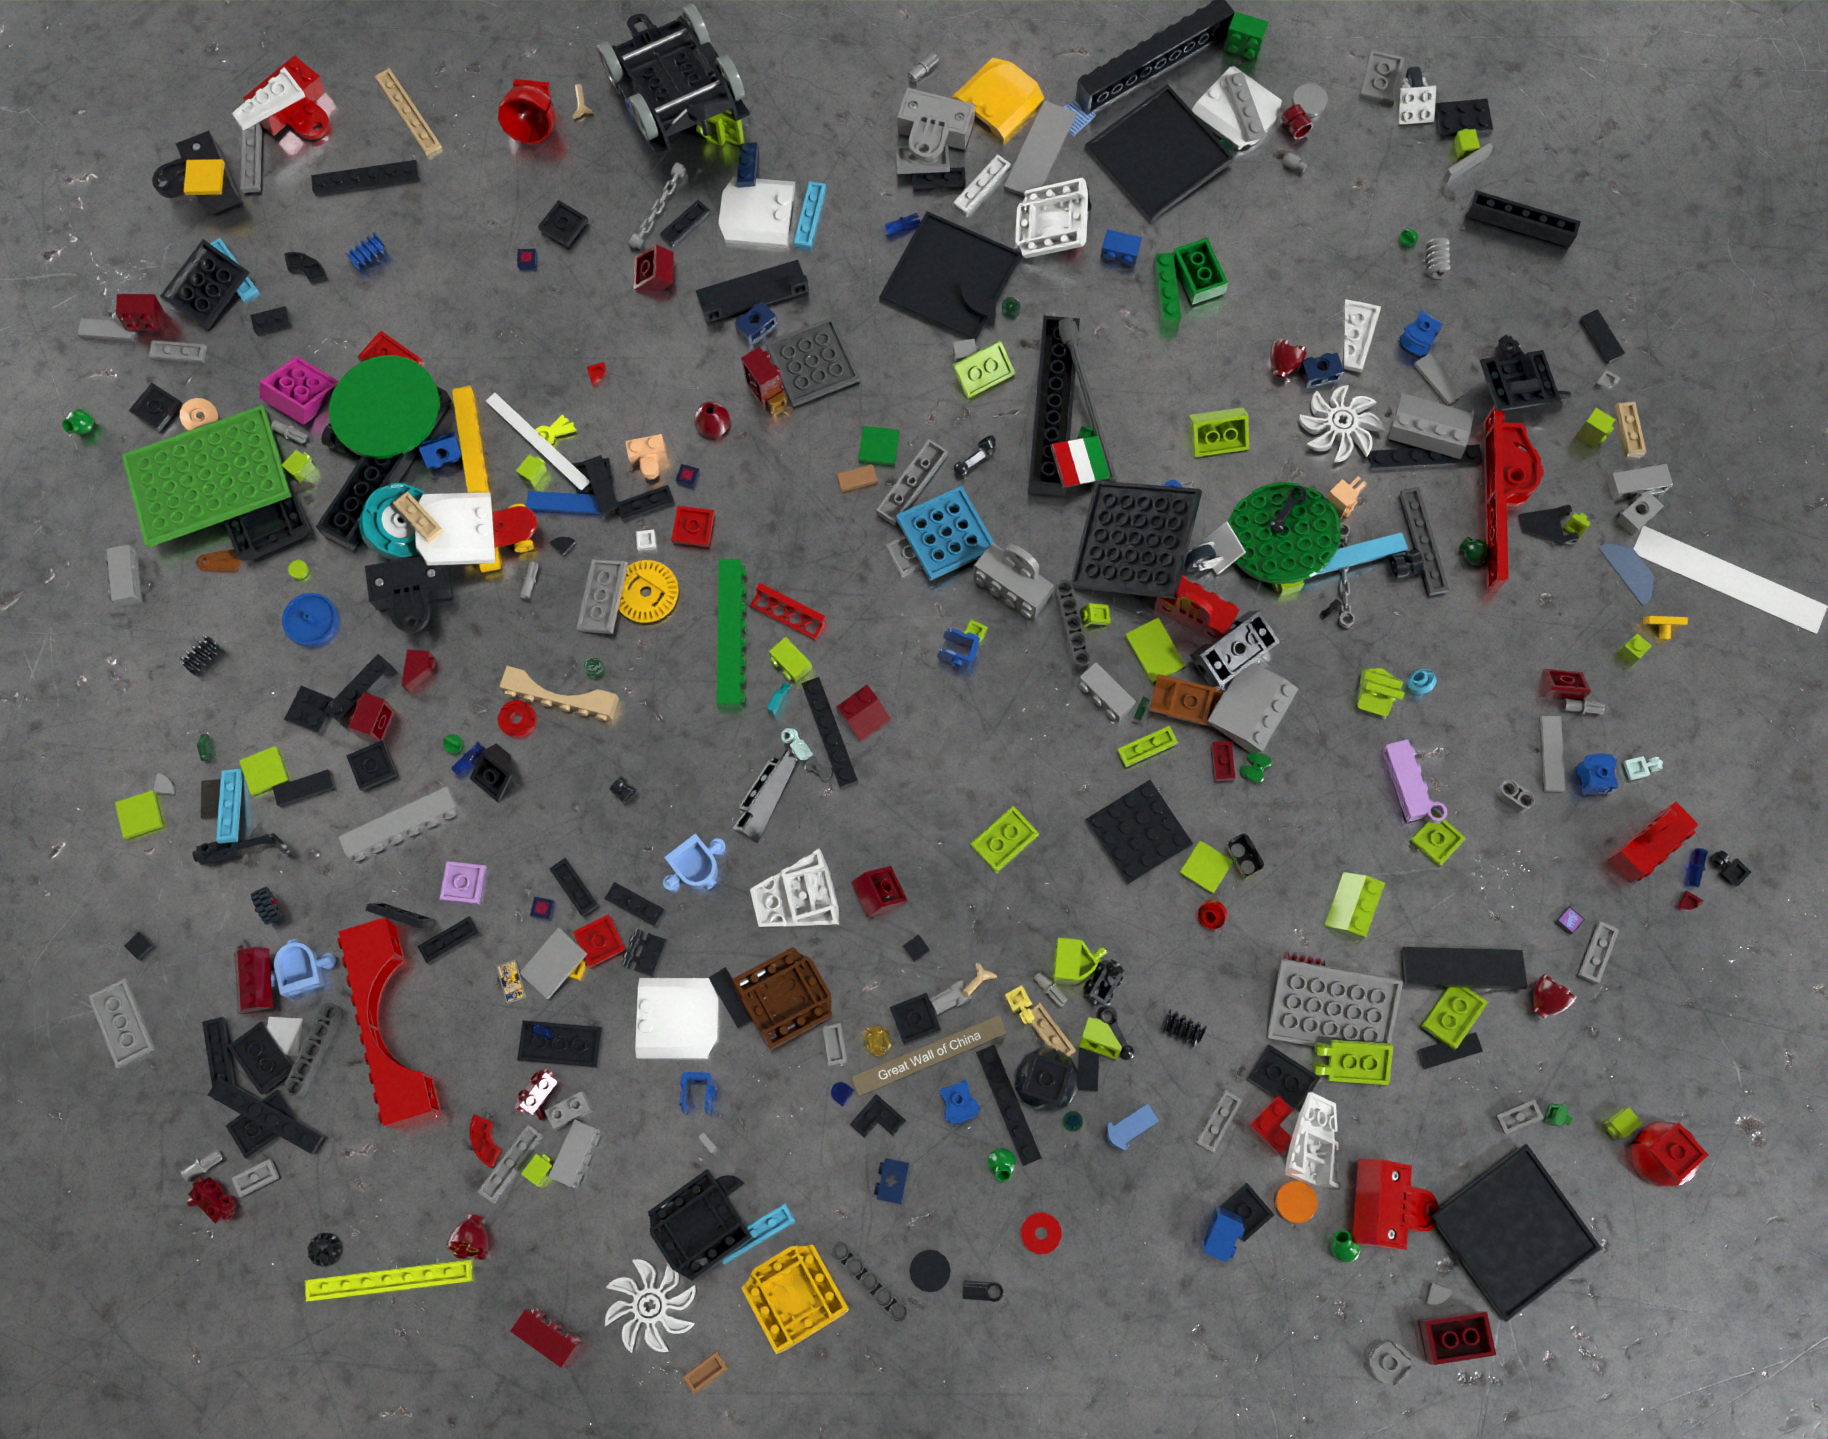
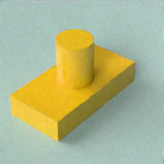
[1643,616,1688,639]

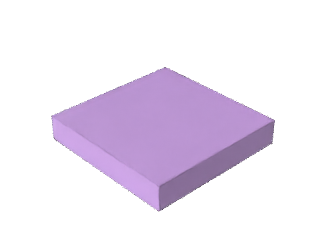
[439,861,486,905]

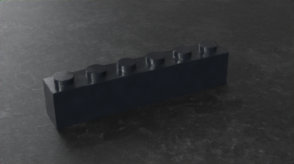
[1466,190,1581,247]

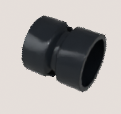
[321,423,351,454]
[1389,549,1424,579]

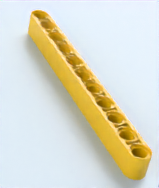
[452,385,501,573]

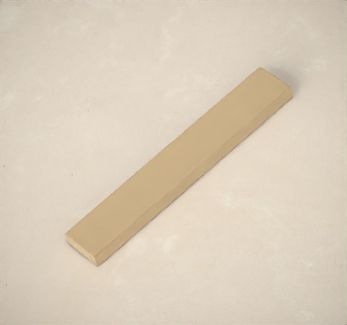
[374,68,442,156]

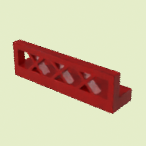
[749,582,826,641]

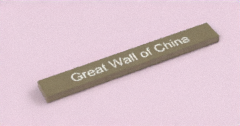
[851,1015,1007,1096]

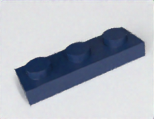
[737,142,759,188]

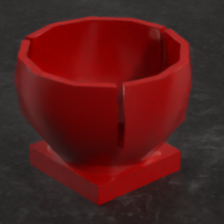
[498,79,556,144]
[1630,1121,1709,1188]

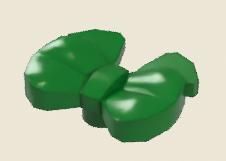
[1240,753,1272,783]

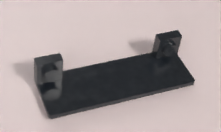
[696,260,809,323]

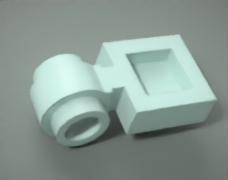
[781,728,813,760]

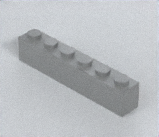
[339,786,460,861]

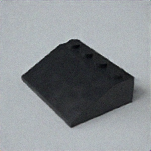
[160,239,250,330]

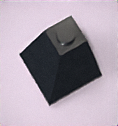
[469,743,513,802]

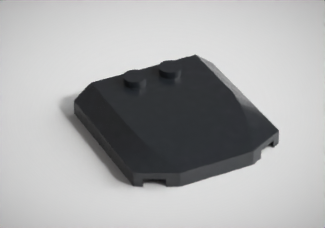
[224,476,310,560]
[648,1169,754,1281]

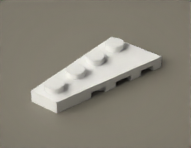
[232,67,305,130]
[1344,299,1381,373]

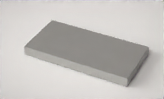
[885,518,960,578]
[576,559,628,634]
[88,978,156,1068]

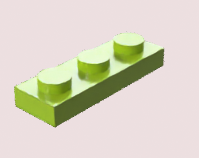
[1117,726,1178,768]

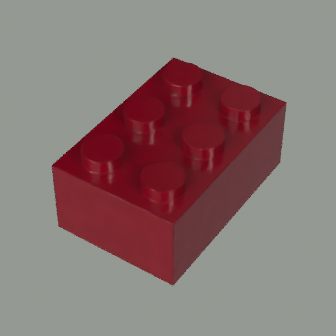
[741,346,784,410]
[510,1308,583,1368]
[1419,1311,1496,1365]

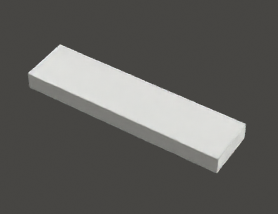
[953,154,1011,216]

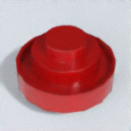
[1198,900,1228,929]

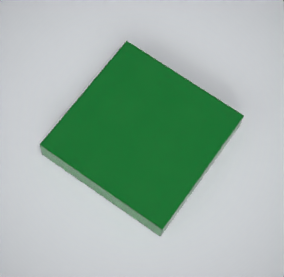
[858,426,900,466]

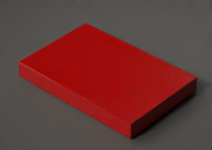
[357,330,423,365]

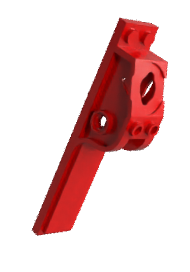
[1484,405,1544,593]

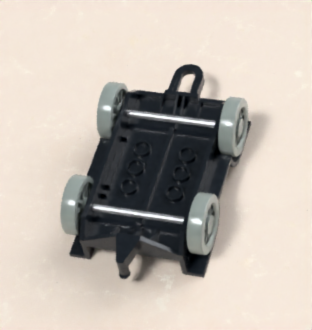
[596,3,750,157]

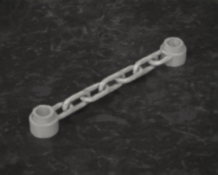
[628,162,686,249]
[1338,523,1355,628]

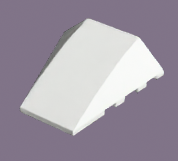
[750,849,839,927]
[1284,1092,1341,1190]

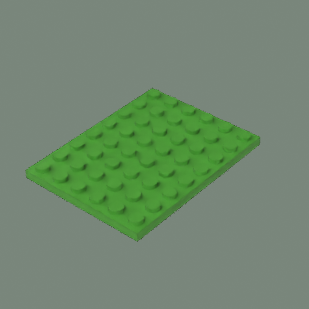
[122,405,292,548]

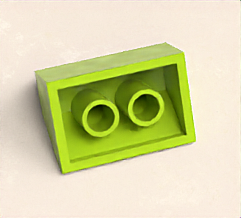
[1189,407,1249,457]
[1324,872,1385,941]

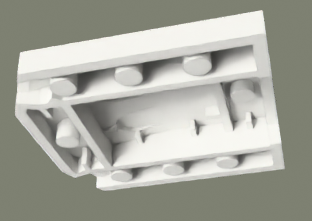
[1192,66,1282,150]
[718,177,795,248]
[1016,178,1088,258]
[415,492,495,565]
[635,978,719,1059]

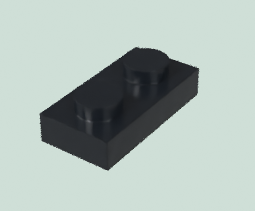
[250,306,291,334]

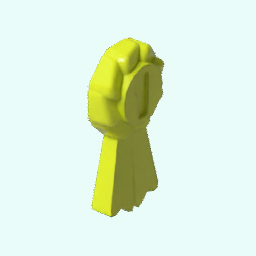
[535,415,576,445]

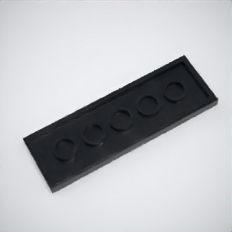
[1402,947,1528,989]

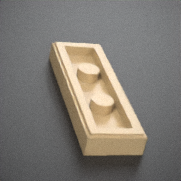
[1615,402,1646,457]
[393,491,443,543]
[1031,1002,1076,1056]

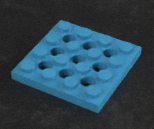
[896,486,995,581]

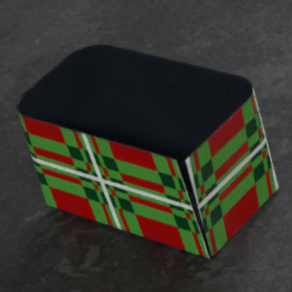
[1225,834,1264,879]

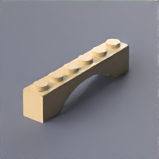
[500,666,619,721]

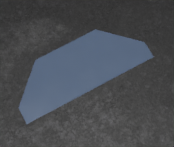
[1598,543,1654,606]

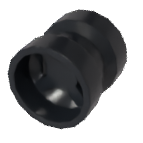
[610,776,637,803]

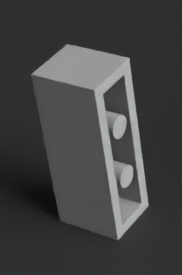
[1607,463,1673,501]
[105,545,141,607]
[1078,662,1136,722]
[548,1119,600,1188]

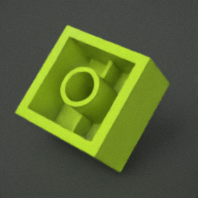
[1052,938,1107,986]

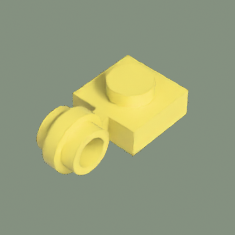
[1005,985,1035,1024]

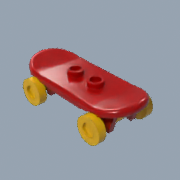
[492,504,537,552]

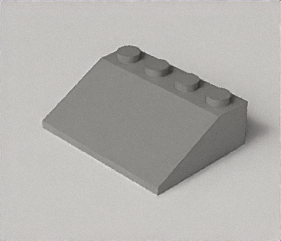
[1388,393,1474,459]
[1207,663,1298,754]

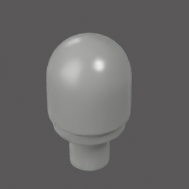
[1283,153,1307,172]

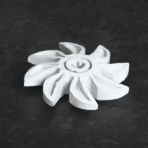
[1299,385,1384,462]
[605,1259,696,1353]

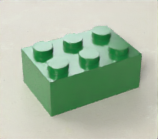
[1173,238,1228,305]

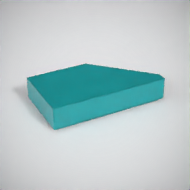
[767,683,791,716]

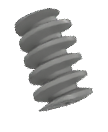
[1426,237,1451,279]

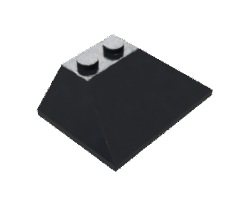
[1479,350,1561,411]

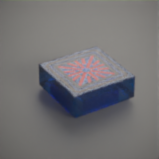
[517,249,537,268]
[676,464,699,487]
[530,897,555,920]

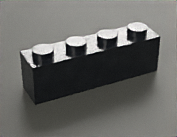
[324,654,397,727]

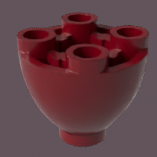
[1270,339,1307,378]
[694,401,731,438]
[1532,974,1576,1019]
[446,1214,488,1260]

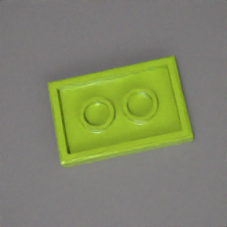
[952,340,1015,398]
[1125,618,1186,684]
[970,806,1039,873]
[1421,987,1489,1051]

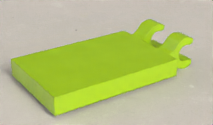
[1313,1040,1393,1085]

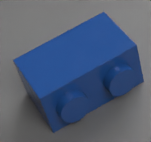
[1100,229,1142,265]

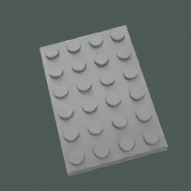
[1267,959,1403,1046]

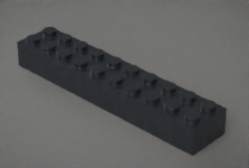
[1075,0,1235,115]
[1028,315,1080,496]
[315,387,452,551]

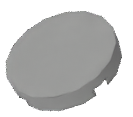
[1292,83,1328,117]
[1369,1341,1412,1386]

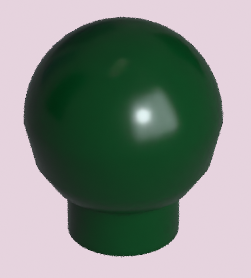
[1459,536,1491,565]

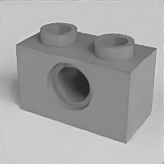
[1616,491,1664,535]
[545,1091,594,1131]

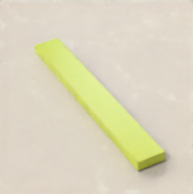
[305,1260,473,1302]

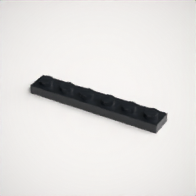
[311,160,420,194]
[1368,444,1482,471]
[801,677,858,789]
[976,1044,1042,1166]
[208,1077,324,1154]

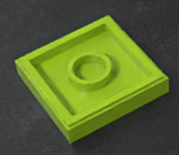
[239,746,289,796]
[115,790,163,839]
[1409,812,1466,867]
[1179,840,1233,895]

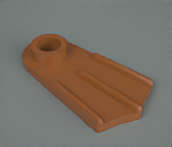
[196,549,242,572]

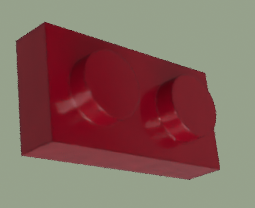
[1211,741,1235,781]

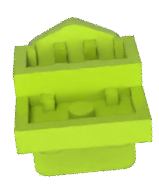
[696,110,744,146]
[1357,667,1405,716]

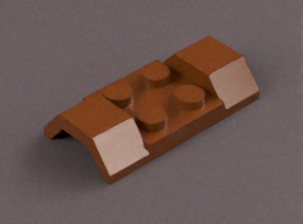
[1149,674,1225,727]

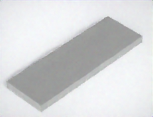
[1004,100,1077,197]

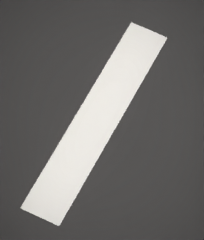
[1634,526,1828,634]

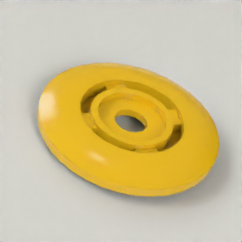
[618,560,679,623]

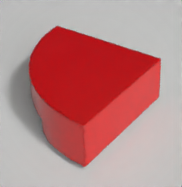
[587,362,606,385]

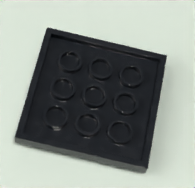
[1085,780,1193,886]

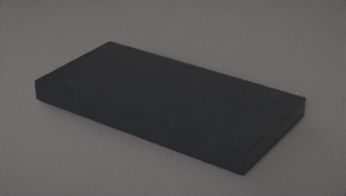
[517,1020,603,1068]

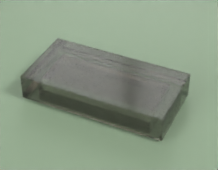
[201,779,221,819]

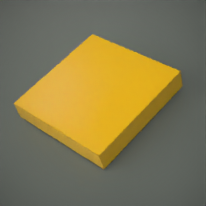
[184,159,225,195]

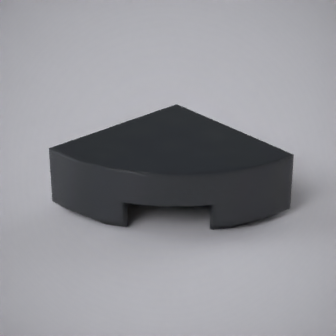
[549,537,576,556]
[1319,599,1341,621]
[716,1175,745,1196]

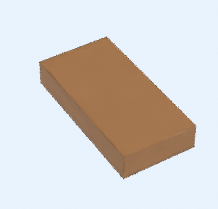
[837,464,878,493]
[682,1351,729,1395]

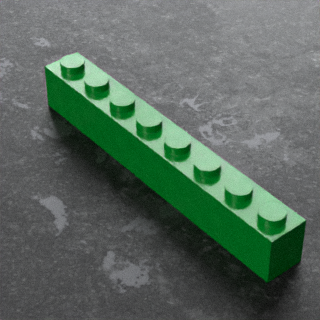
[717,559,746,709]

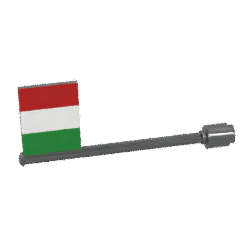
[1050,318,1118,488]

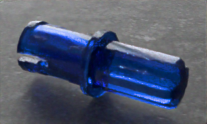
[885,213,920,234]
[451,741,485,775]
[1688,848,1708,888]

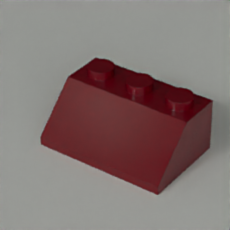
[234,947,273,1014]

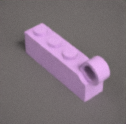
[1382,739,1447,824]

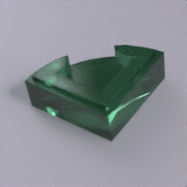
[1134,696,1150,721]
[197,734,210,761]

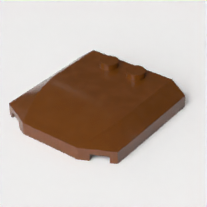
[732,947,832,1050]

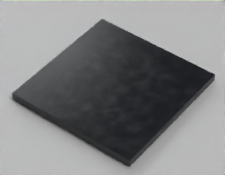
[1085,84,1235,222]
[879,211,1023,343]
[1429,1144,1602,1322]

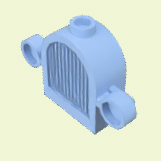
[663,833,726,892]
[271,939,338,997]

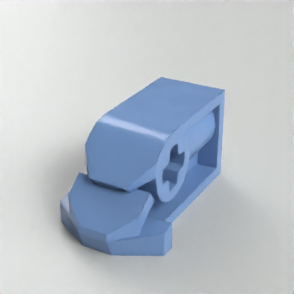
[1106,1104,1159,1150]

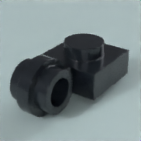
[1712,850,1752,887]

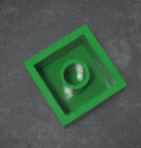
[1224,11,1269,60]

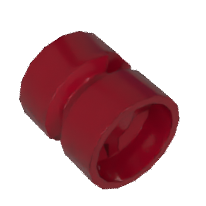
[1281,104,1314,139]

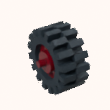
[251,886,282,925]

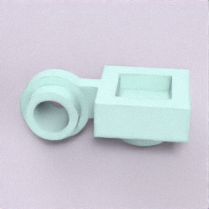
[1623,756,1663,781]

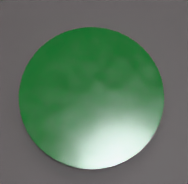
[329,355,440,459]
[1228,482,1341,584]

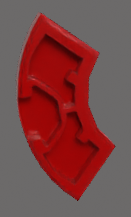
[469,1114,502,1169]

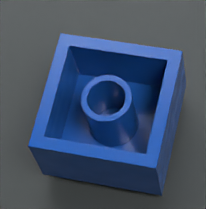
[1202,1206,1245,1263]

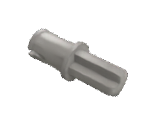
[908,53,939,82]
[271,419,307,444]
[518,561,539,599]
[1564,698,1605,714]
[1033,970,1067,1007]
[181,1150,223,1182]

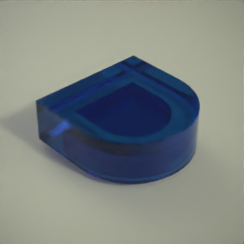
[531,1024,554,1039]
[831,1082,855,1107]

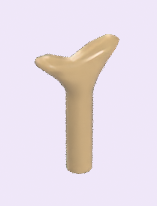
[572,84,594,119]
[962,963,997,997]

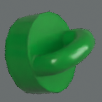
[1399,227,1418,247]
[443,734,463,754]

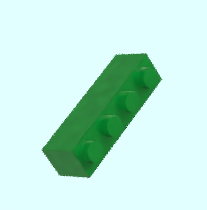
[1153,253,1181,329]

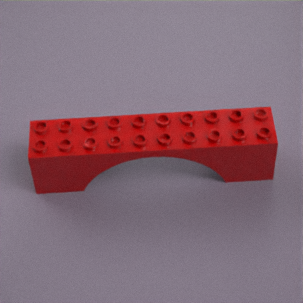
[337,917,441,1129]

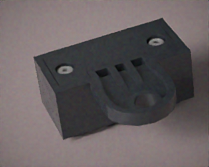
[152,130,242,216]
[365,556,452,633]

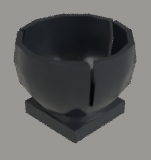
[1014,1047,1079,1113]

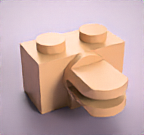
[625,434,668,479]
[1326,476,1367,520]

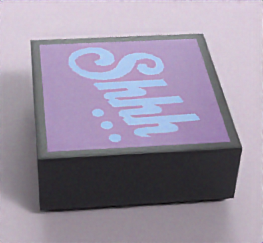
[1555,906,1585,935]

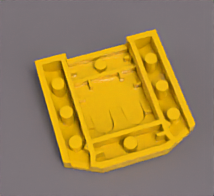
[952,57,1044,142]
[741,1245,849,1354]

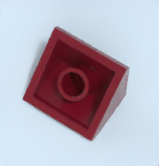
[1543,669,1591,700]

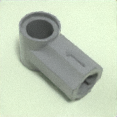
[929,980,972,1015]

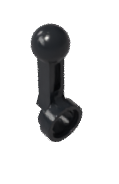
[954,435,996,476]
[1270,486,1307,534]
[1096,1006,1135,1060]

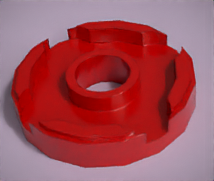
[497,700,537,738]
[1021,1212,1062,1254]

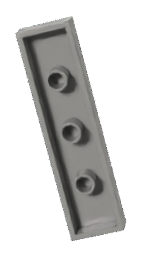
[876,439,948,526]

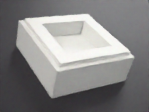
[636,529,657,551]

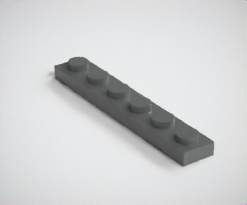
[1399,487,1449,596]

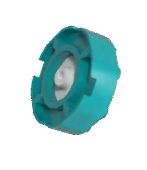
[359,483,426,561]

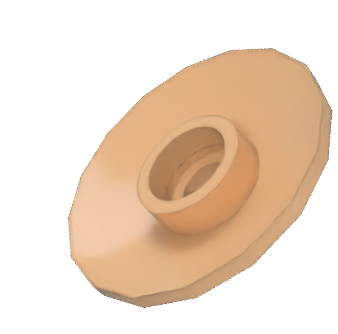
[180,398,218,431]

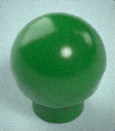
[62,409,94,434]
[987,1148,1015,1181]
[1332,1230,1361,1263]

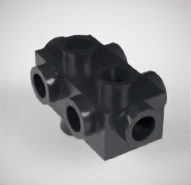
[1084,959,1125,1006]

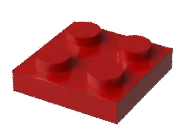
[671,506,715,547]
[573,914,626,968]

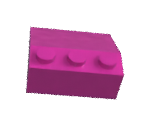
[260,356,339,425]

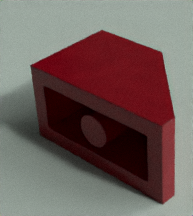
[401,649,436,691]

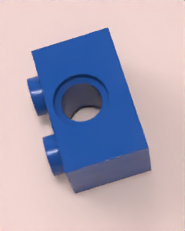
[419,432,462,468]

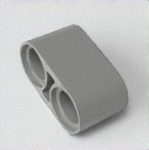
[1496,780,1535,812]

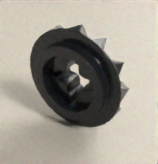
[307,1233,341,1267]

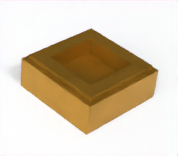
[767,392,788,413]

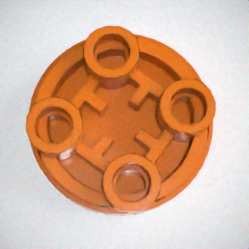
[1275,1181,1318,1223]

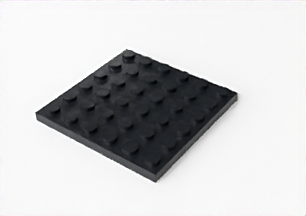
[1070,480,1202,599]

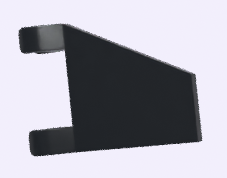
[1519,505,1579,544]

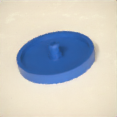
[282,593,339,647]

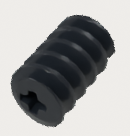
[180,634,223,676]
[1162,1008,1207,1047]

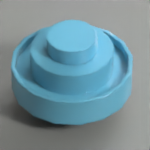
[1407,669,1437,695]

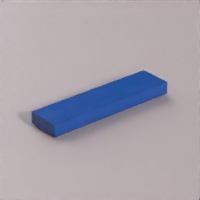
[526,491,601,515]

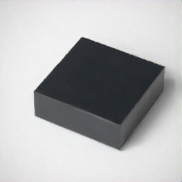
[124,932,154,960]
[903,934,930,963]

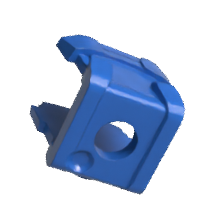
[1399,310,1443,357]
[937,628,980,668]
[1575,753,1618,796]
[679,1072,716,1115]
[939,1079,980,1124]

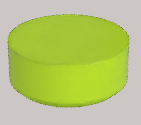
[288,560,309,580]

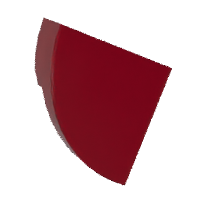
[1675,890,1704,911]

